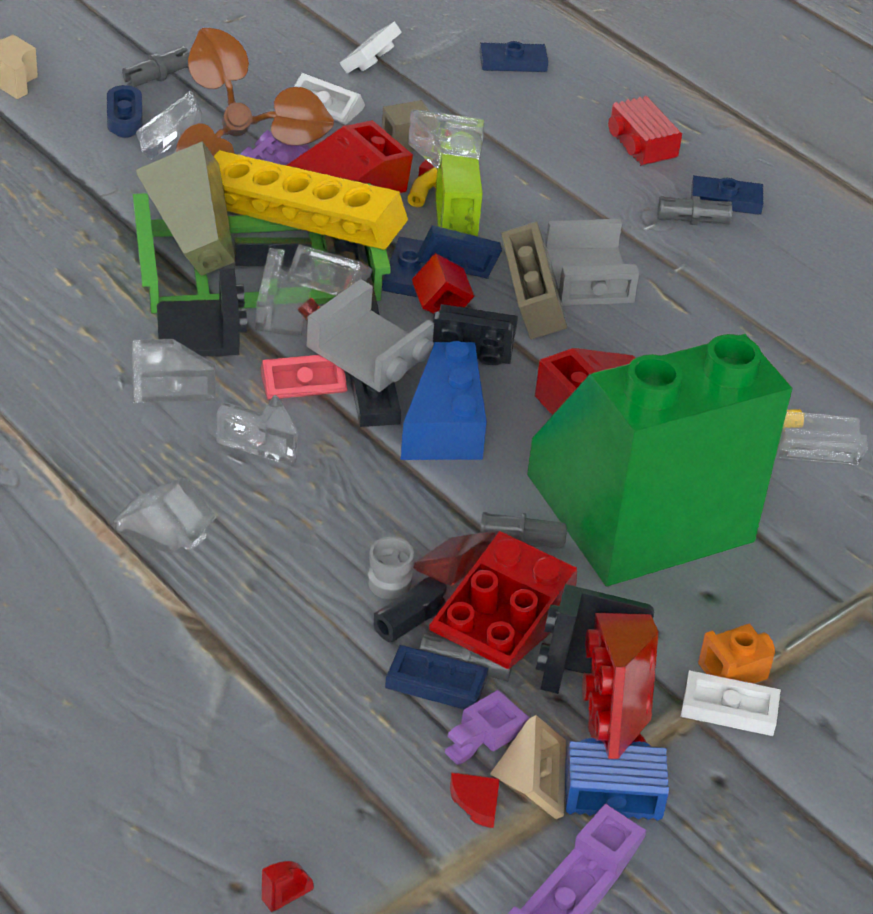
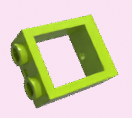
[435,141,483,237]

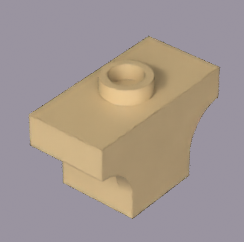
[0,34,38,99]

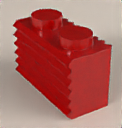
[608,95,682,166]

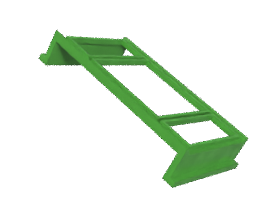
[133,183,391,313]

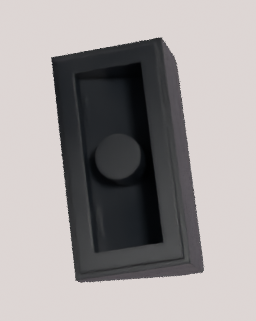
[234,237,312,266]

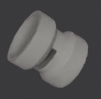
[368,536,414,599]

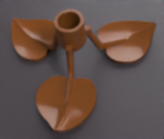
[176,28,334,156]

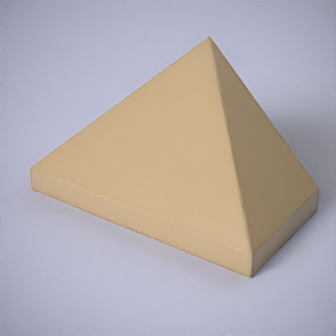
[490,715,566,819]

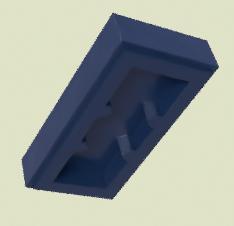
[480,41,548,72]
[691,175,763,214]
[417,225,502,279]
[382,236,425,297]
[385,645,489,709]

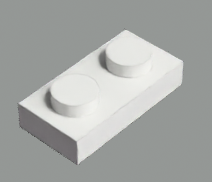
[340,21,402,74]
[680,670,781,736]

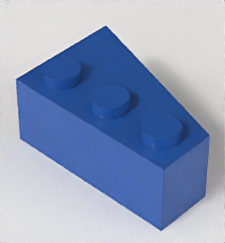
[400,341,487,460]

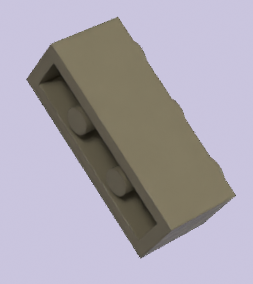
[501,222,567,339]

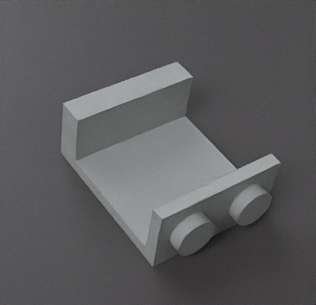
[545,219,639,306]
[306,279,434,392]

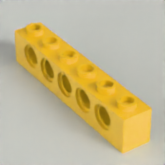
[214,150,408,250]

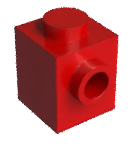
[412,253,475,314]

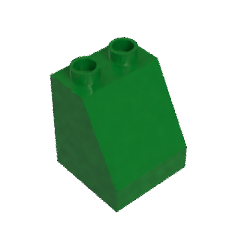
[527,334,793,587]

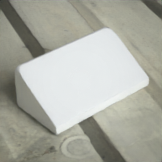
[294,73,365,125]

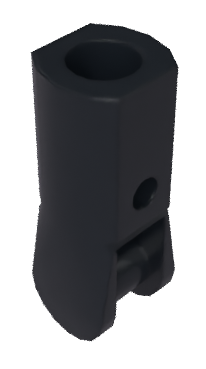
[373,576,447,642]

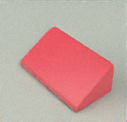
[260,355,347,400]

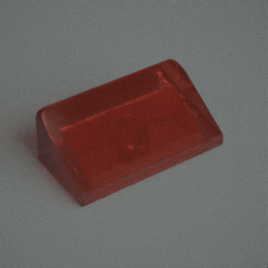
[413,532,495,586]

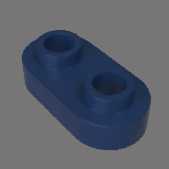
[107,85,143,138]

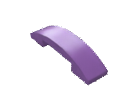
[508,804,646,914]

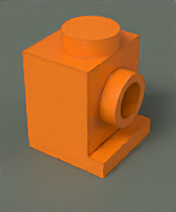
[698,623,775,684]

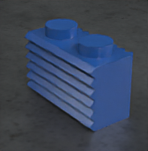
[565,738,669,821]

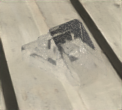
[136,90,202,160]
[408,109,485,168]
[217,395,297,466]

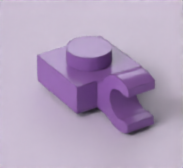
[445,690,529,765]

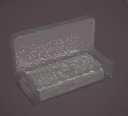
[255,248,313,337]
[777,411,868,466]

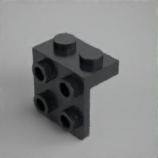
[157,268,247,358]
[432,304,518,365]
[536,584,654,694]

